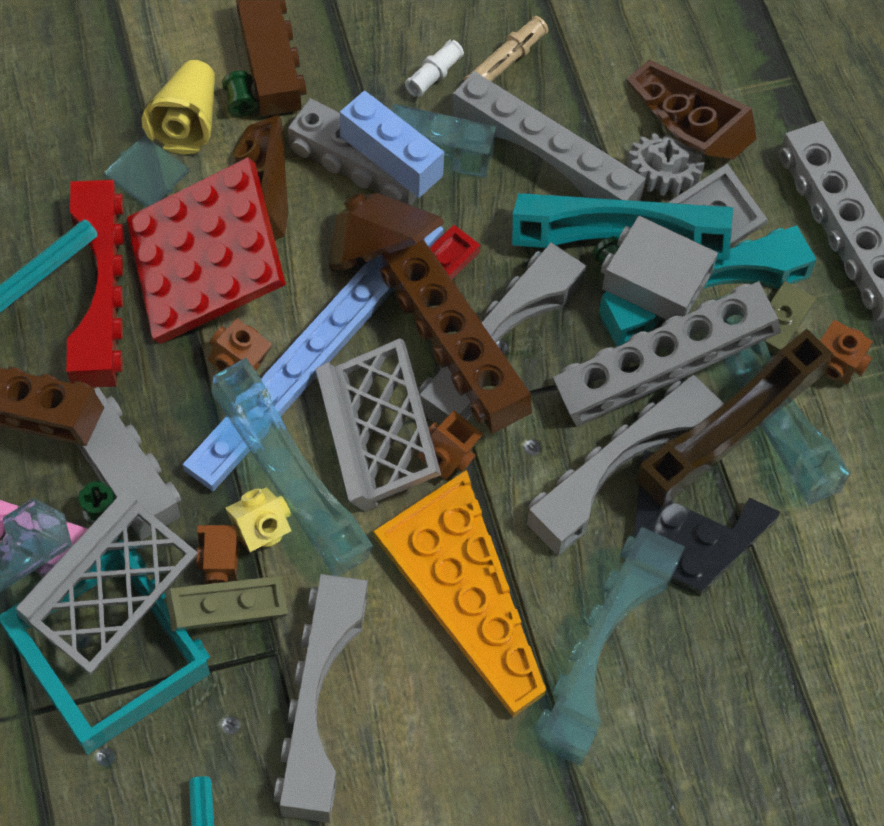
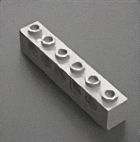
[779,121,884,320]
[553,281,781,427]

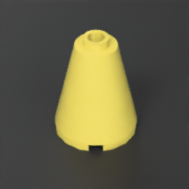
[142,60,215,155]

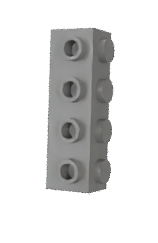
[288,98,417,205]

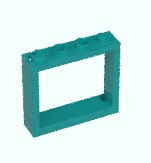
[0,539,211,755]

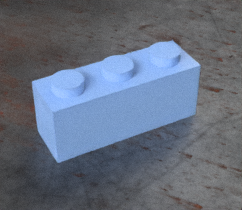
[340,90,444,198]

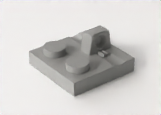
[668,164,768,248]

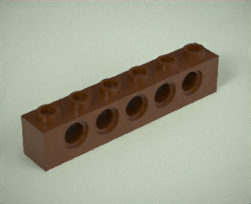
[379,239,532,434]
[0,367,105,446]

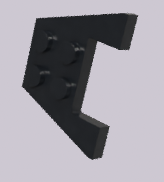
[630,449,780,597]

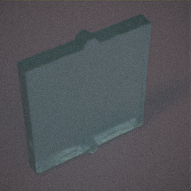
[104,135,190,207]

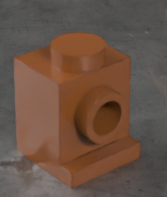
[197,525,239,584]

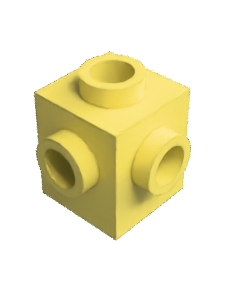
[225,487,291,552]

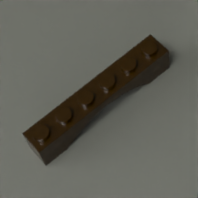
[636,329,834,508]

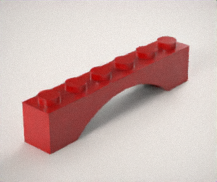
[66,180,124,388]

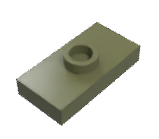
[758,281,816,354]

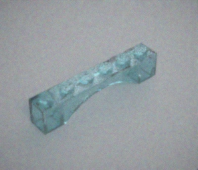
[707,294,851,506]
[212,358,373,576]
[535,527,685,766]

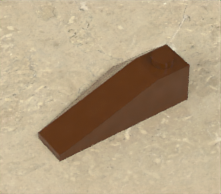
[627,60,757,160]
[232,115,288,241]
[328,192,444,271]

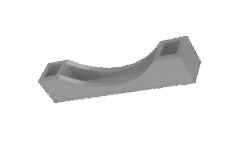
[452,71,646,201]
[418,243,586,425]
[527,375,724,556]
[274,574,368,823]

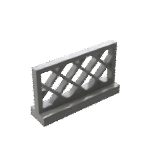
[316,338,441,512]
[16,489,198,675]

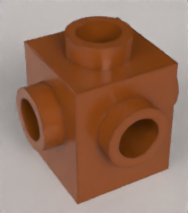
[207,318,272,386]
[820,319,873,385]
[417,410,483,480]

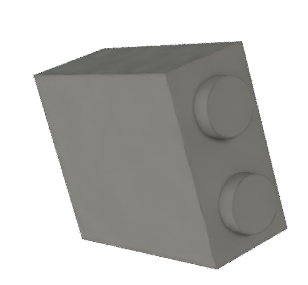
[601,216,718,320]

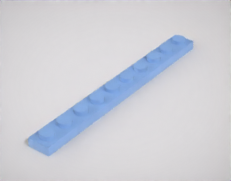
[183,226,443,492]

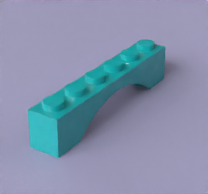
[512,193,733,260]
[599,225,817,347]

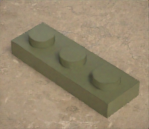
[165,576,288,631]

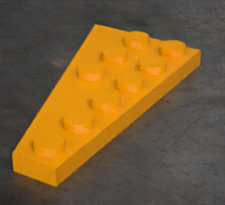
[373,470,546,718]

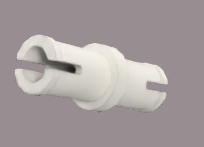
[405,39,464,98]

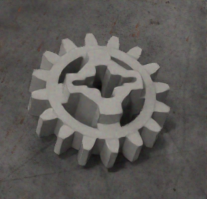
[626,133,704,196]

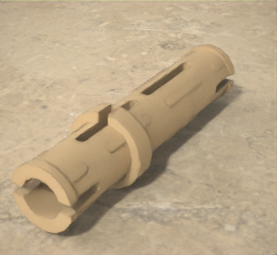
[464,16,549,82]

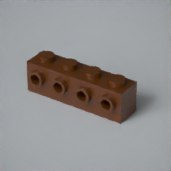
[236,0,307,117]

